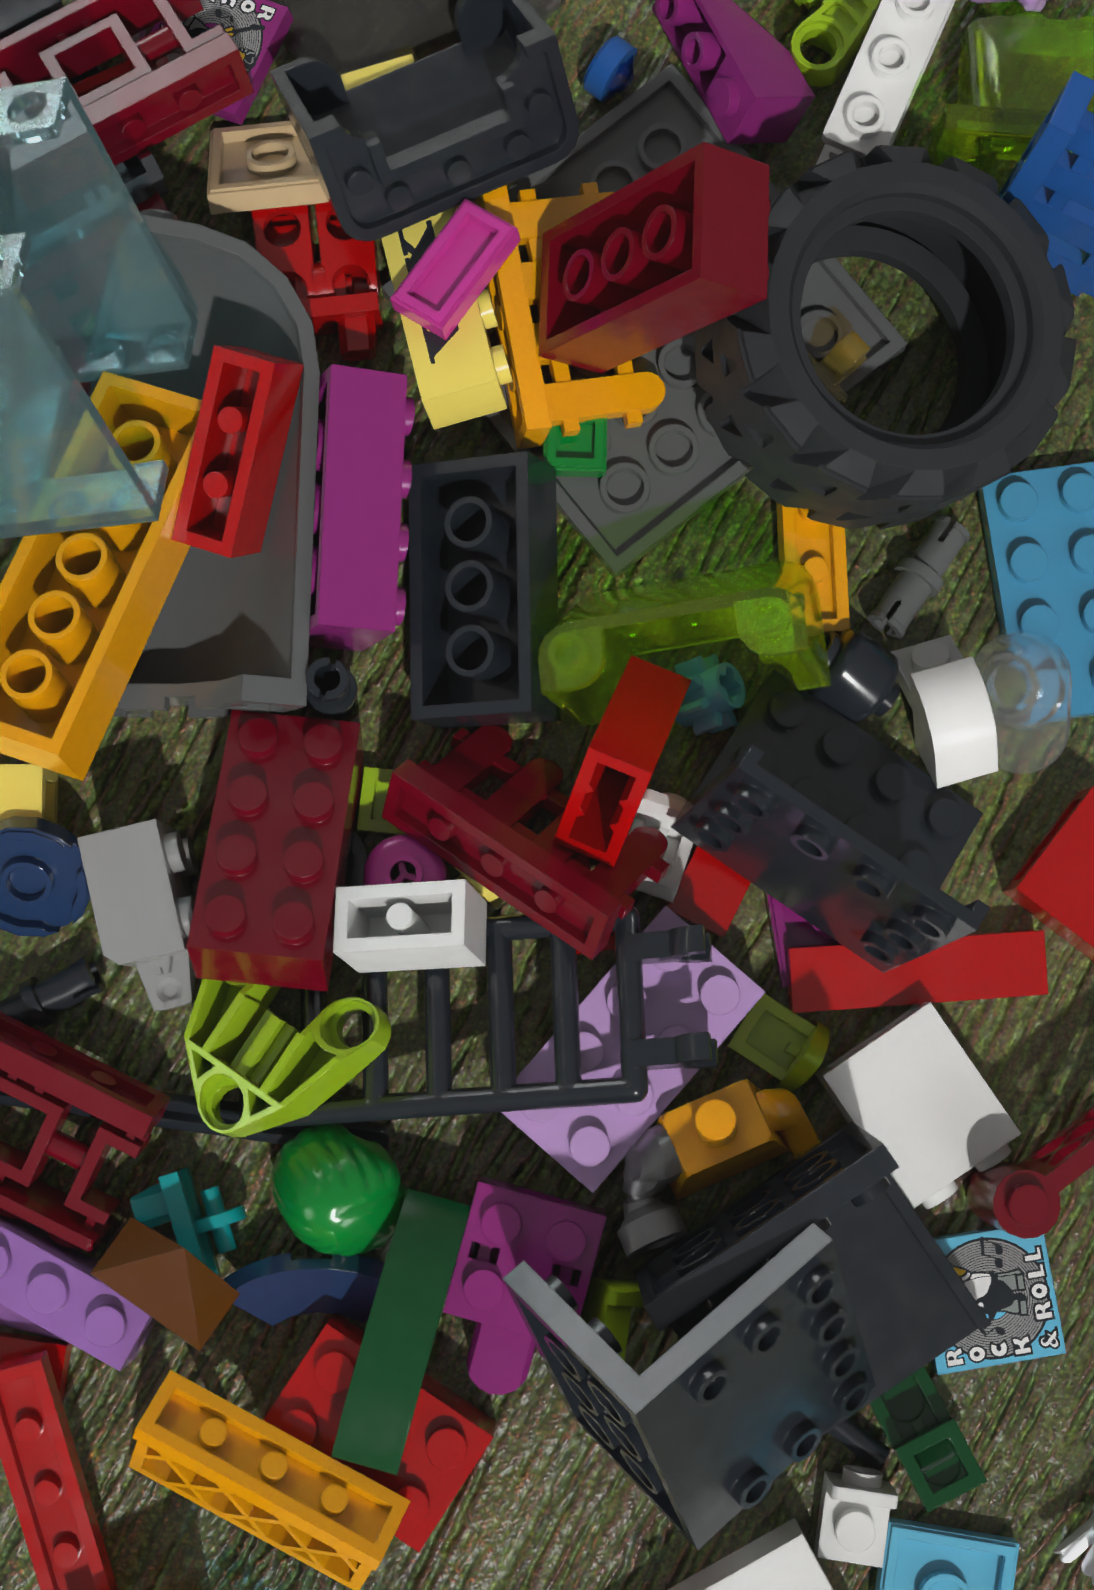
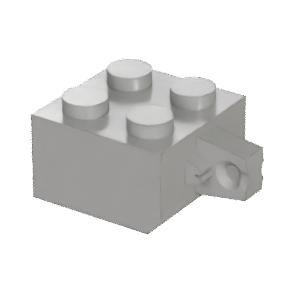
[77,819,198,1011]

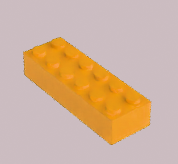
[0,371,202,781]

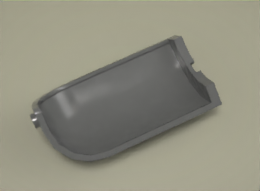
[88,209,320,719]

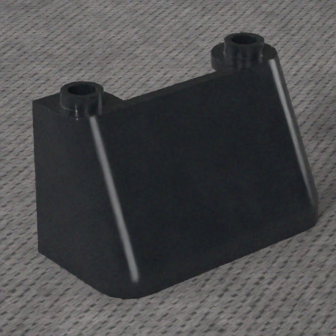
[270,0,579,242]

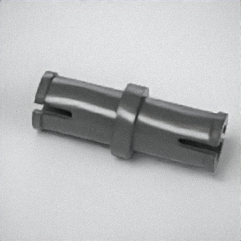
[867,515,970,639]

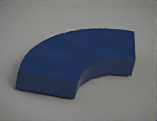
[223,1253,385,1326]

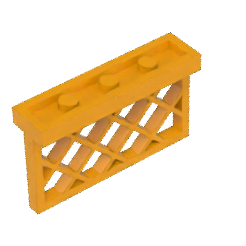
[128,1370,410,1590]

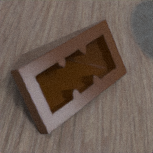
[90,1217,240,1351]

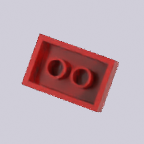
[263,1314,496,1553]

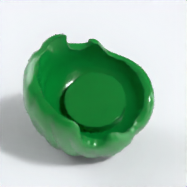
[271,1123,407,1256]

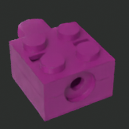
[443,1175,607,1395]

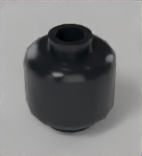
[803,628,901,723]

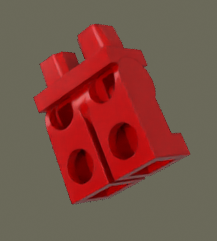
[251,202,384,362]

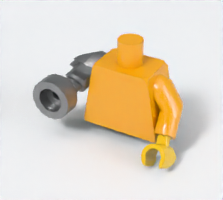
[617,1079,822,1259]

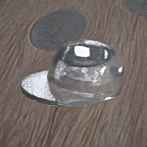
[974,631,1072,774]

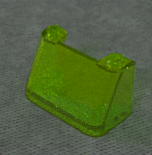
[538,561,831,726]

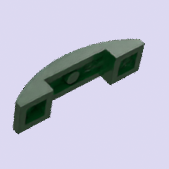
[331,1189,471,1475]
[869,1366,987,1512]

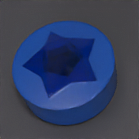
[583,36,637,103]

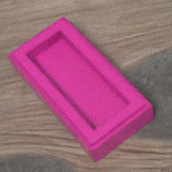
[390,199,521,340]

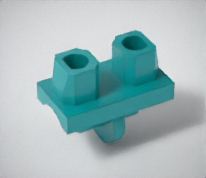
[130,1167,247,1278]

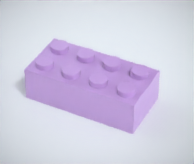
[502,906,765,1193]

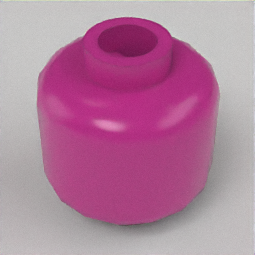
[363,834,449,886]

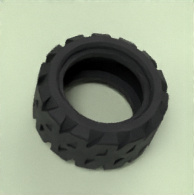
[694,145,1076,529]

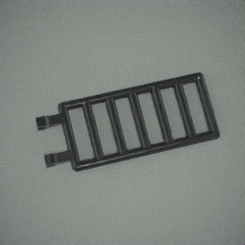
[239,906,719,1128]

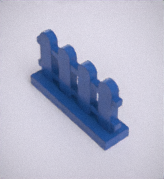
[998,71,1094,297]

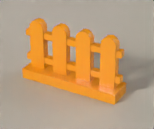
[475,182,666,450]

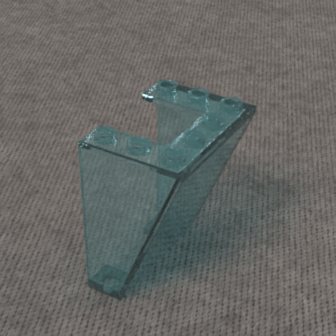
[0,77,198,539]

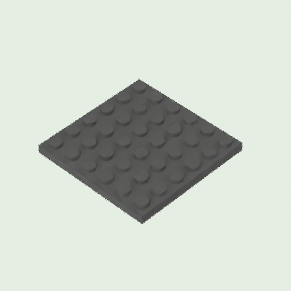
[381,64,908,579]

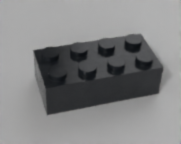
[409,451,560,729]

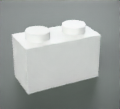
[333,879,487,973]

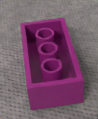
[309,364,415,652]

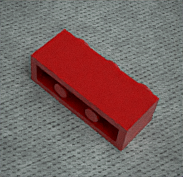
[171,345,304,558]

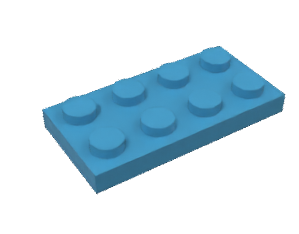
[977,462,1094,726]

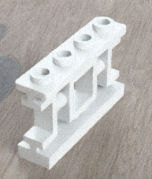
[816,0,956,165]

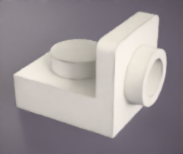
[814,1465,899,1568]

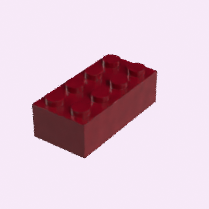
[538,142,770,373]
[186,710,364,992]

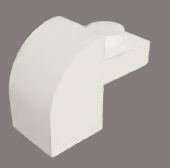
[891,635,998,789]

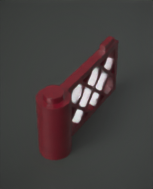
[966,1105,1094,1239]

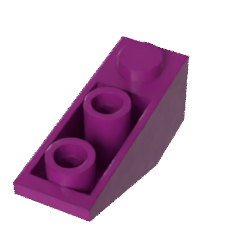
[652,0,815,144]

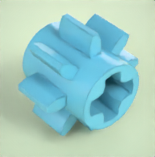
[674,654,746,736]

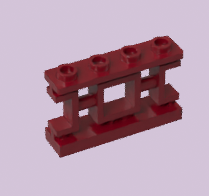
[0,0,254,210]
[0,1012,171,1251]

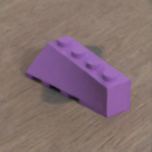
[0,1215,156,1371]

